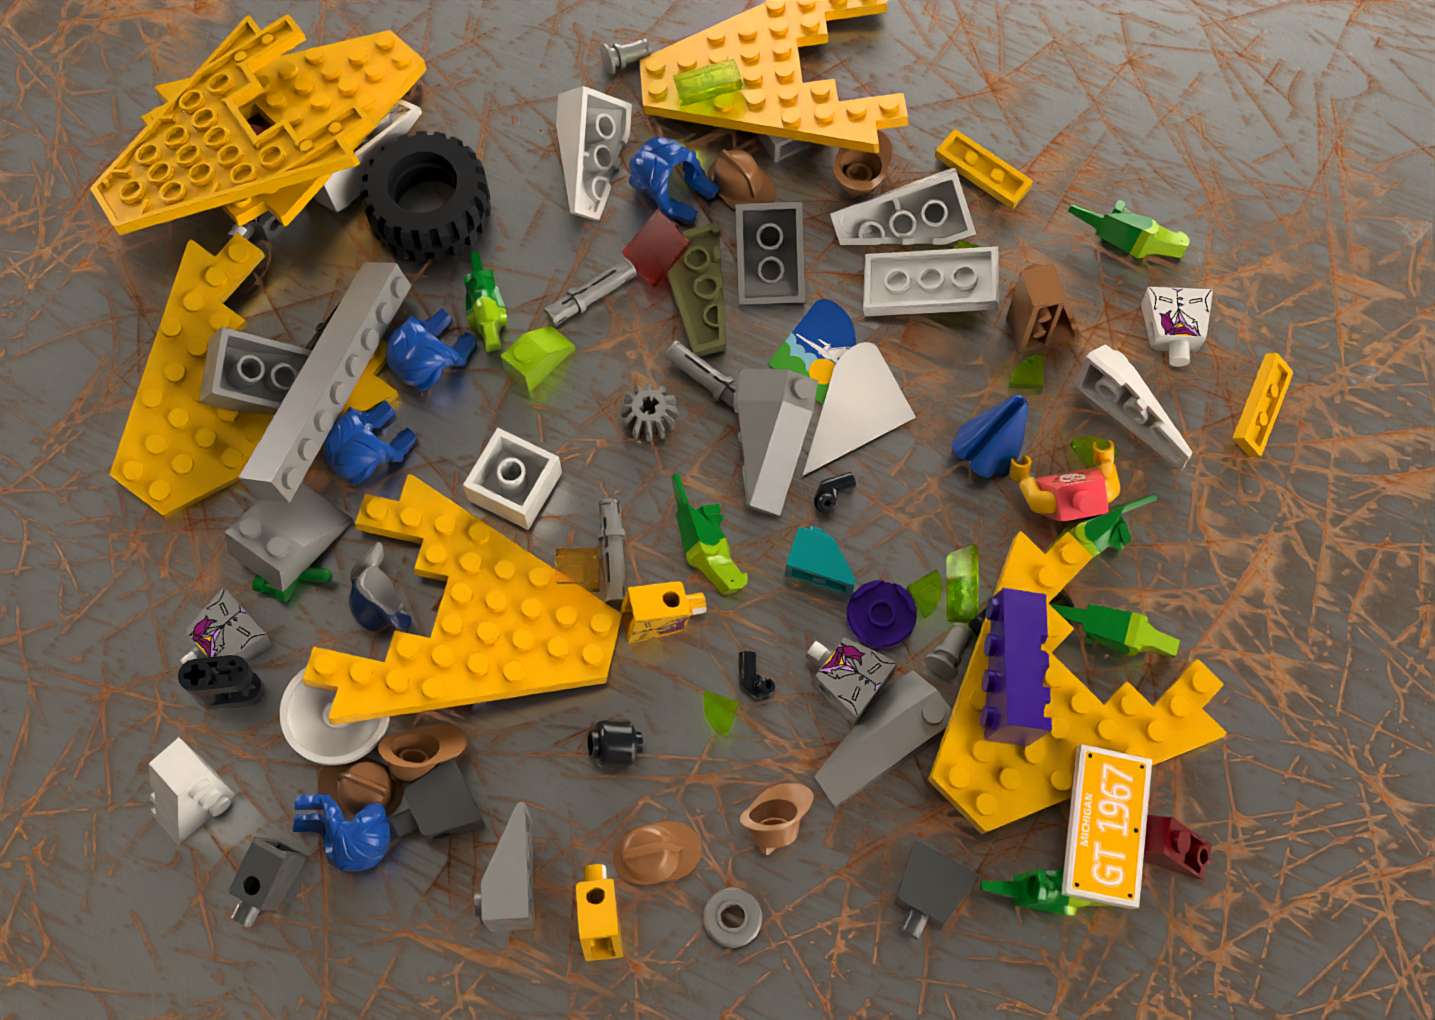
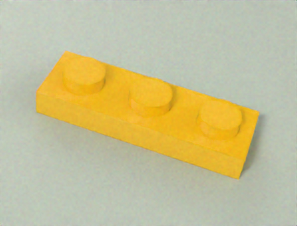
[934,129,1034,210]
[1232,353,1294,457]

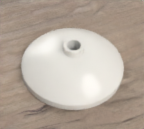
[280,667,390,766]

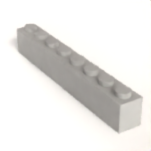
[238,261,412,503]

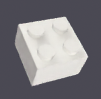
[463,428,562,530]

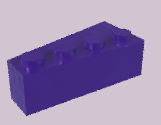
[980,588,1052,746]

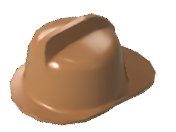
[833,130,893,200]
[707,149,776,211]
[378,723,467,783]
[318,756,403,817]
[740,783,814,855]
[613,821,702,885]

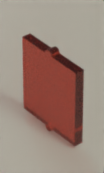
[622,209,692,287]

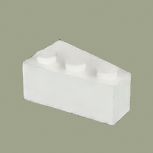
[149,737,236,845]

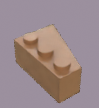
[1006,263,1081,353]

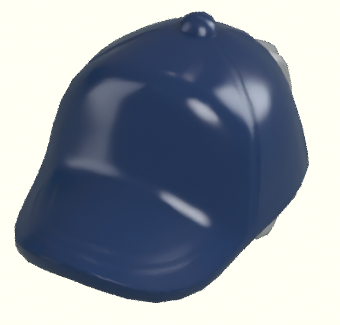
[349,542,412,632]

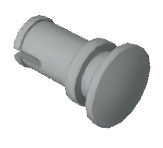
[600,38,651,75]
[924,622,974,680]

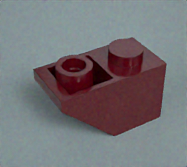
[1143,815,1211,880]

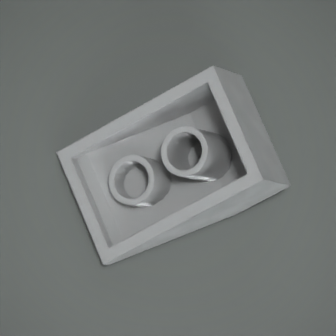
[735,201,805,305]
[199,327,312,415]
[225,482,353,593]
[474,802,536,932]

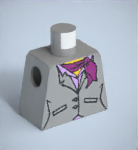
[180,587,274,671]
[805,638,897,726]

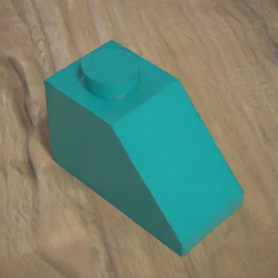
[785,526,856,597]

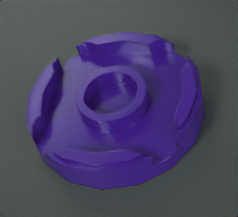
[846,580,917,651]

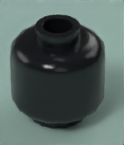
[587,719,643,768]

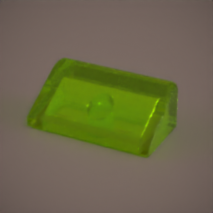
[672,58,743,107]
[946,544,978,623]

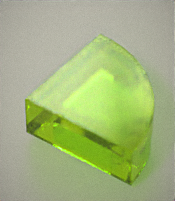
[1008,355,1044,390]
[1070,436,1119,469]
[906,569,942,618]
[703,690,739,738]

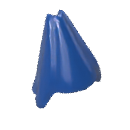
[951,394,1028,478]

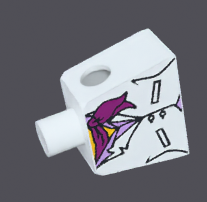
[1141,287,1213,367]

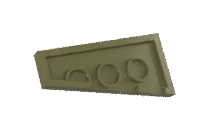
[656,222,726,357]

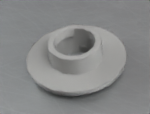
[703,887,763,948]

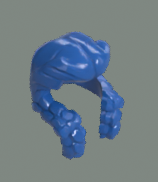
[629,137,719,225]
[386,308,478,392]
[321,401,418,485]
[292,794,390,872]

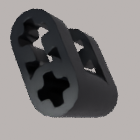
[178,655,265,710]

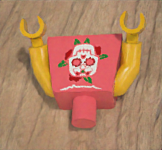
[1009,440,1120,521]

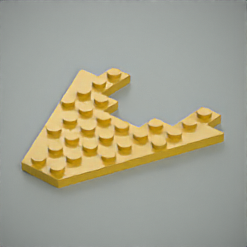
[639,0,908,153]
[90,13,376,235]
[141,30,427,227]
[109,233,399,519]
[302,474,622,725]
[928,531,1227,834]

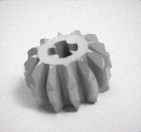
[620,382,679,443]

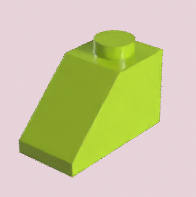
[501,326,576,393]

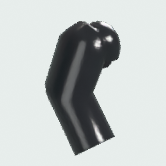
[814,471,856,512]
[739,651,775,700]

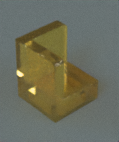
[555,548,600,593]

